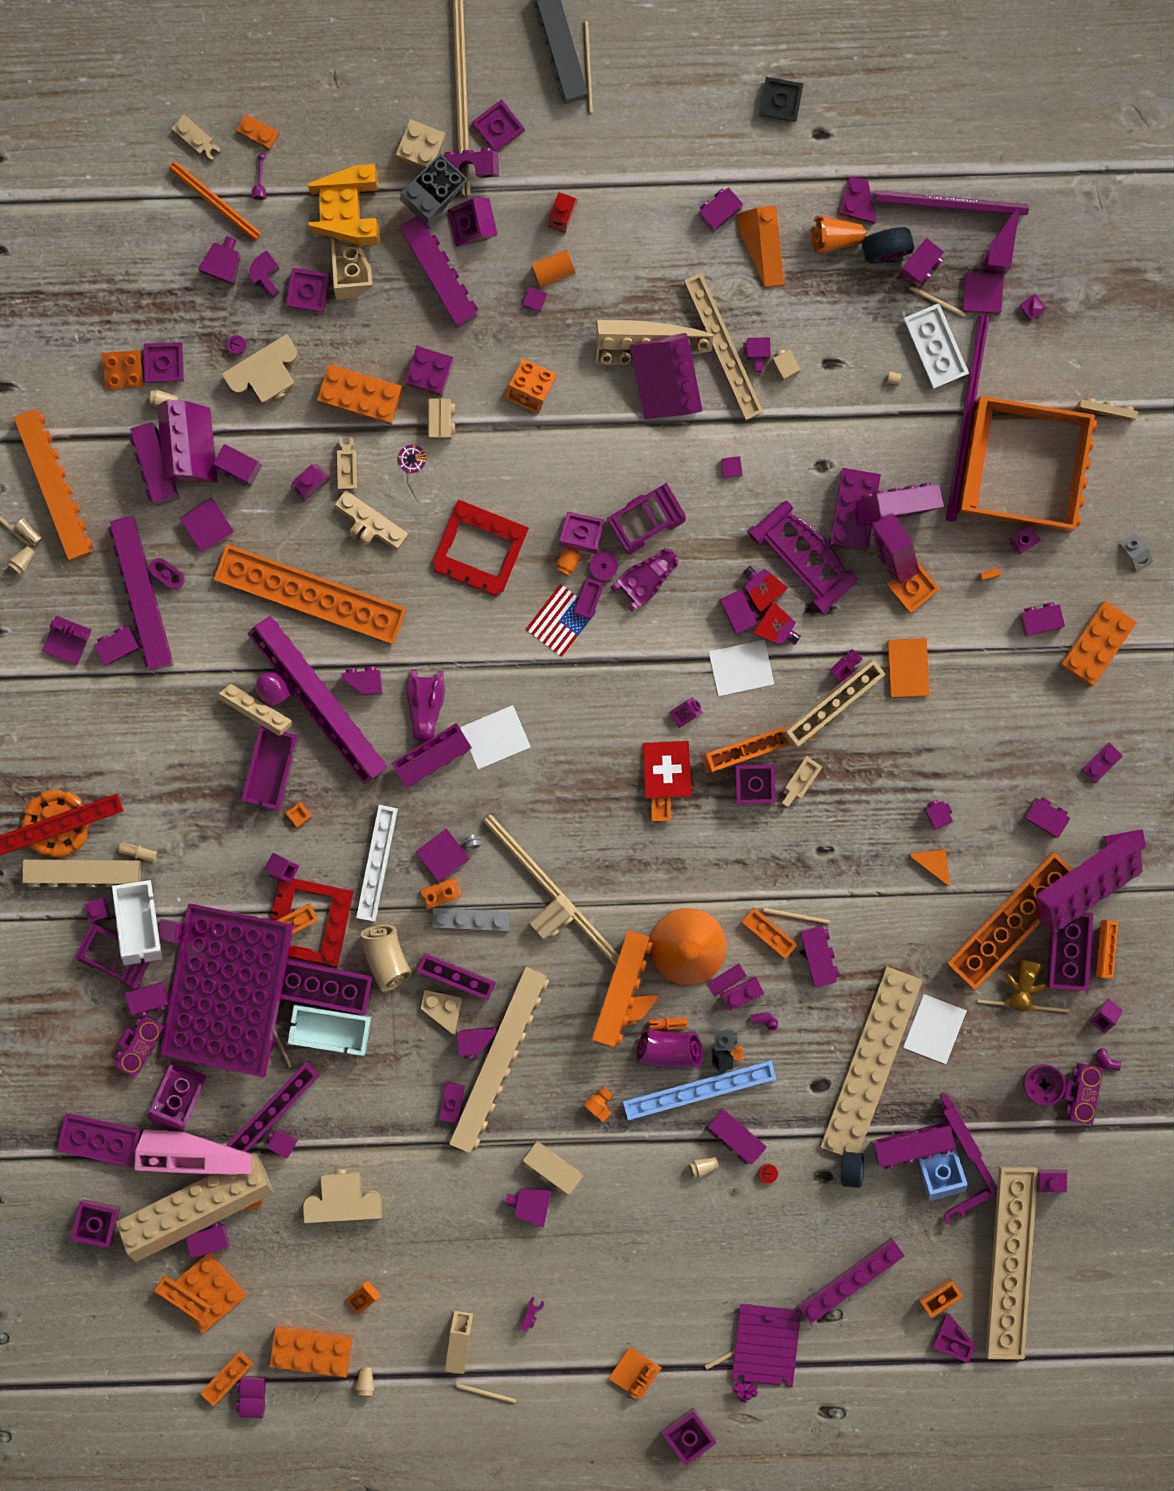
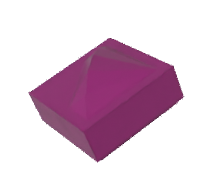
[1019,294,1046,321]

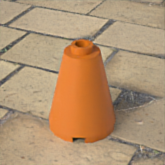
[811,215,866,254]

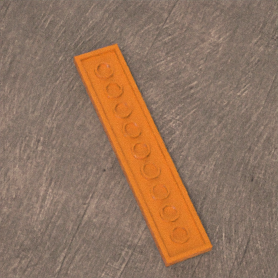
[214,544,407,645]

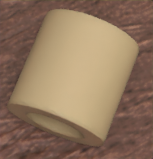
[887,372,901,386]

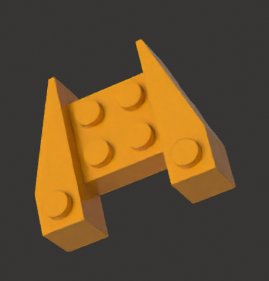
[308,164,380,246]

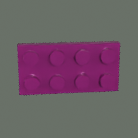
[57,1113,142,1168]

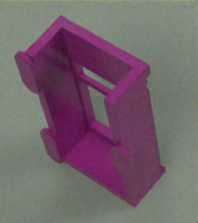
[607,483,686,554]
[75,922,151,990]

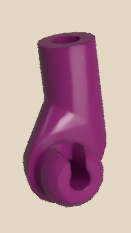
[751,1012,778,1031]

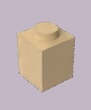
[772,349,801,381]

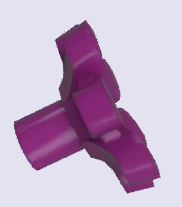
[733,1382,758,1403]

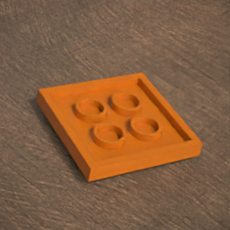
[176,1253,247,1334]

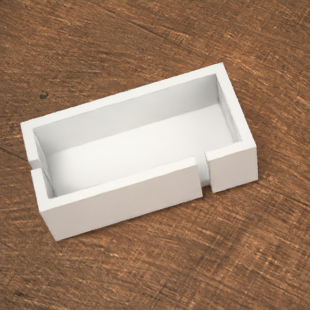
[112,880,162,965]

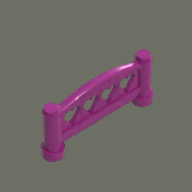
[747,500,858,615]

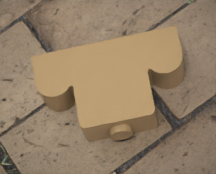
[222,334,299,404]
[303,1169,383,1223]

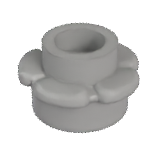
[463,834,481,850]

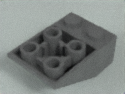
[400,153,468,226]

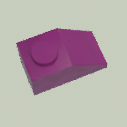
[157,919,185,943]

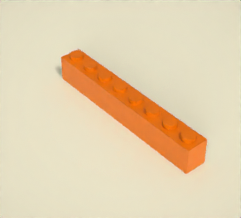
[14,409,94,561]

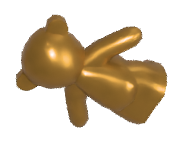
[1004,959,1049,1012]

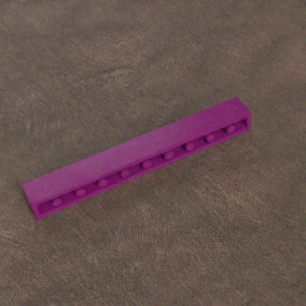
[247,615,387,785]

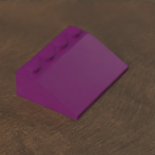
[630,333,703,419]
[157,399,218,483]

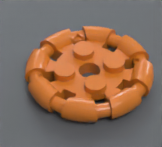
[21,789,91,858]

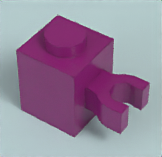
[743,337,771,373]

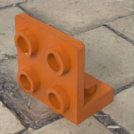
[504,359,557,415]

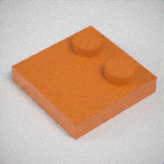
[886,561,940,614]

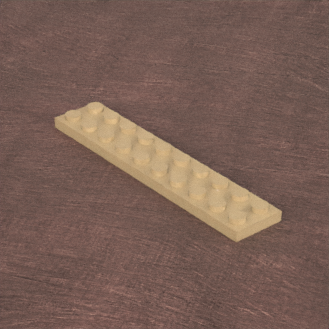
[820,966,923,1155]
[985,1166,1038,1359]

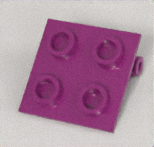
[42,616,92,665]

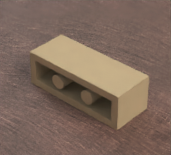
[523,1140,583,1195]

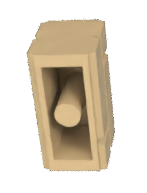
[428,399,455,439]
[529,895,575,939]

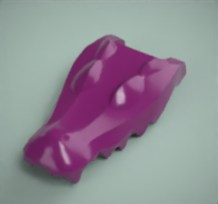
[610,548,679,612]
[407,669,445,741]

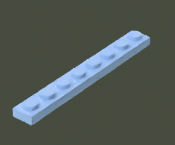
[623,1060,776,1120]

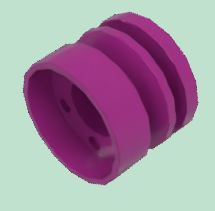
[1023,1064,1066,1106]

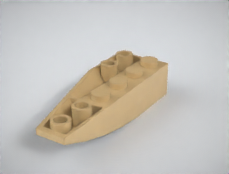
[596,320,713,365]

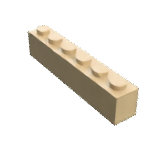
[781,660,886,747]
[23,859,141,887]

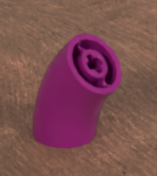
[636,1028,703,1069]

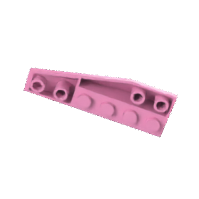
[135,1129,252,1174]

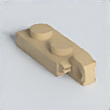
[781,756,822,808]

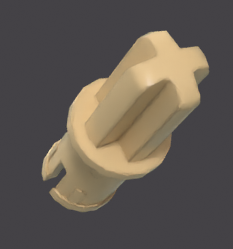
[118,842,158,863]

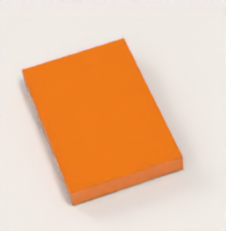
[888,638,929,697]

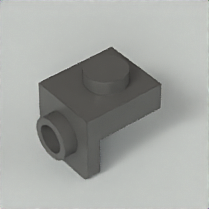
[714,1029,738,1050]

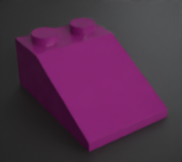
[981,210,1019,274]
[147,1061,207,1132]

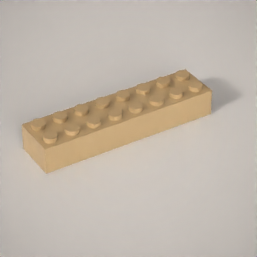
[116,1153,274,1262]

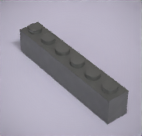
[532,0,588,104]

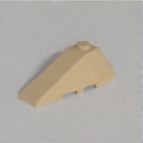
[331,237,373,300]

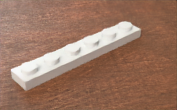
[356,805,398,922]

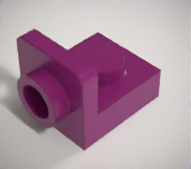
[669,697,703,728]

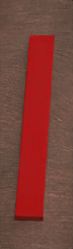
[0,793,124,856]

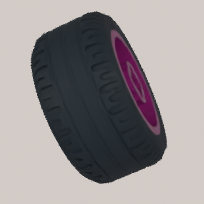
[862,227,914,263]

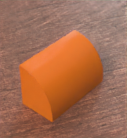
[531,249,576,288]

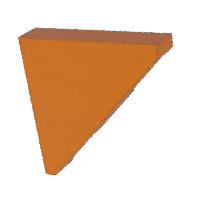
[910,849,950,885]

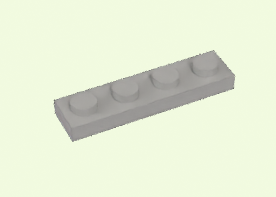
[432,908,510,931]

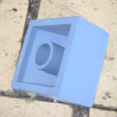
[919,1149,967,1201]

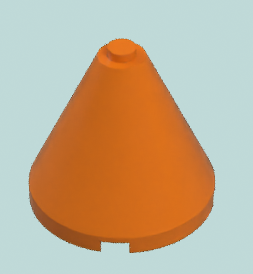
[650,908,727,985]

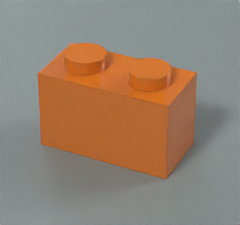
[918,1278,963,1318]

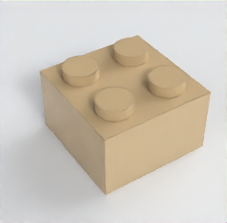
[396,119,447,170]

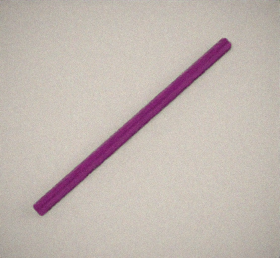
[946,315,989,522]

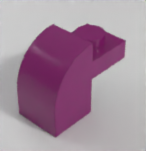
[250,250,280,297]

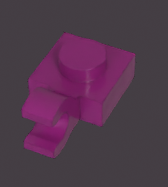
[829,649,863,683]
[520,1296,544,1332]

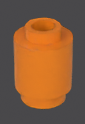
[556,548,581,576]

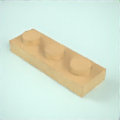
[1077,398,1138,421]

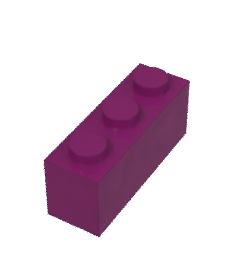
[800,925,840,988]
[708,1108,767,1165]

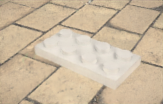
[903,303,969,389]

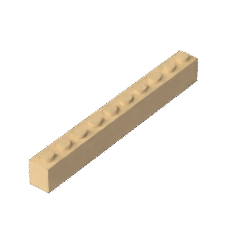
[449,966,549,1153]

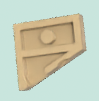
[421,990,463,1034]

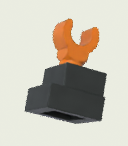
[712,1046,745,1073]

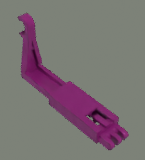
[939,1092,997,1226]

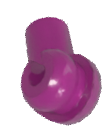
[1096,1048,1121,1071]

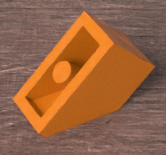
[627,994,658,1025]

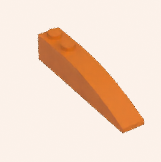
[700,725,817,774]

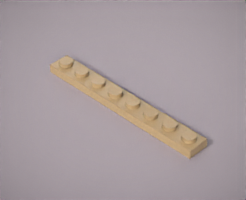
[684,272,763,420]

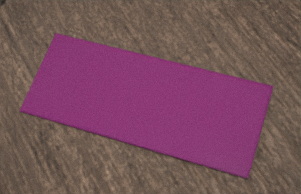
[707,963,747,996]

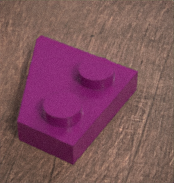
[839,176,876,224]
[932,1313,976,1363]

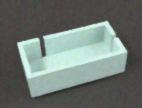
[288,1004,372,1056]

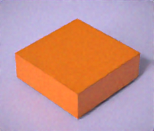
[979,568,1001,581]
[285,801,312,828]

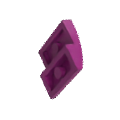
[180,497,234,552]

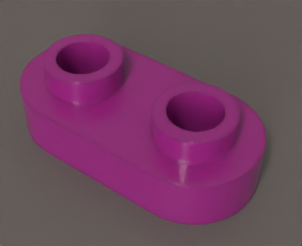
[149,558,185,589]

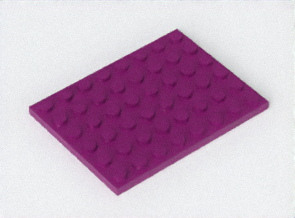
[160,903,294,1078]

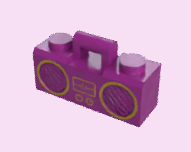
[115,1015,166,1077]
[1062,1062,1103,1125]

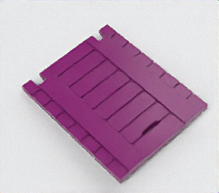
[731,1303,801,1387]

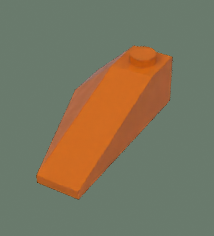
[737,205,784,287]

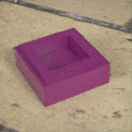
[523,287,547,312]
[721,456,743,478]

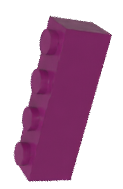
[392,723,472,788]
[417,953,496,1000]

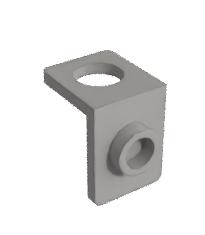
[1120,534,1153,571]

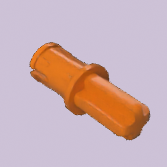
[649,1016,688,1032]

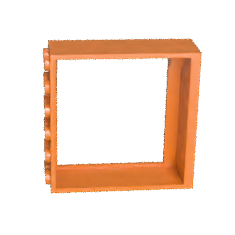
[958,396,1097,533]

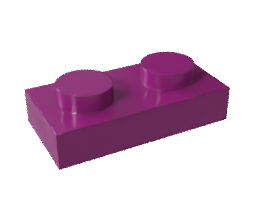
[1081,742,1123,783]

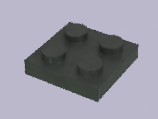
[759,77,804,122]

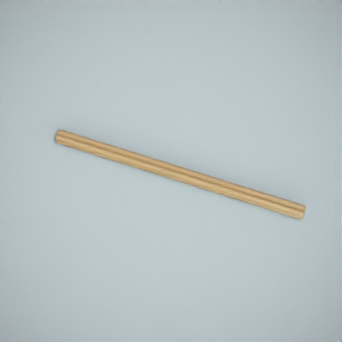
[453,0,470,197]
[484,815,620,967]

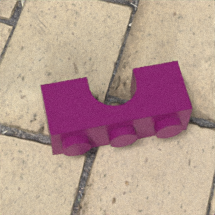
[443,148,499,179]

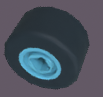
[841,1152,864,1188]

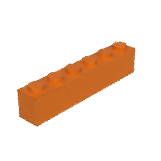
[592,930,653,1049]

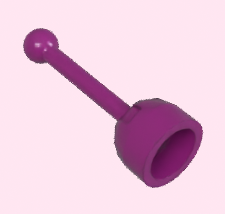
[251,153,267,200]

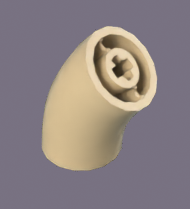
[360,925,412,992]

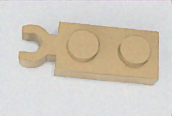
[171,114,221,161]
[337,437,357,490]

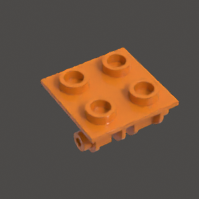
[101,350,144,390]
[608,1347,662,1400]

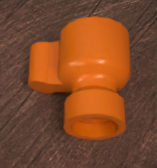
[583,1085,614,1123]

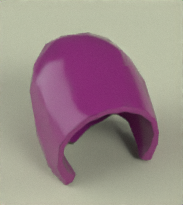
[256,672,292,707]

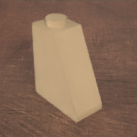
[445,1311,473,1374]

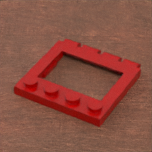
[432,499,529,597]
[270,878,354,966]

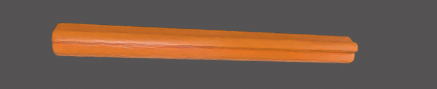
[169,161,261,241]

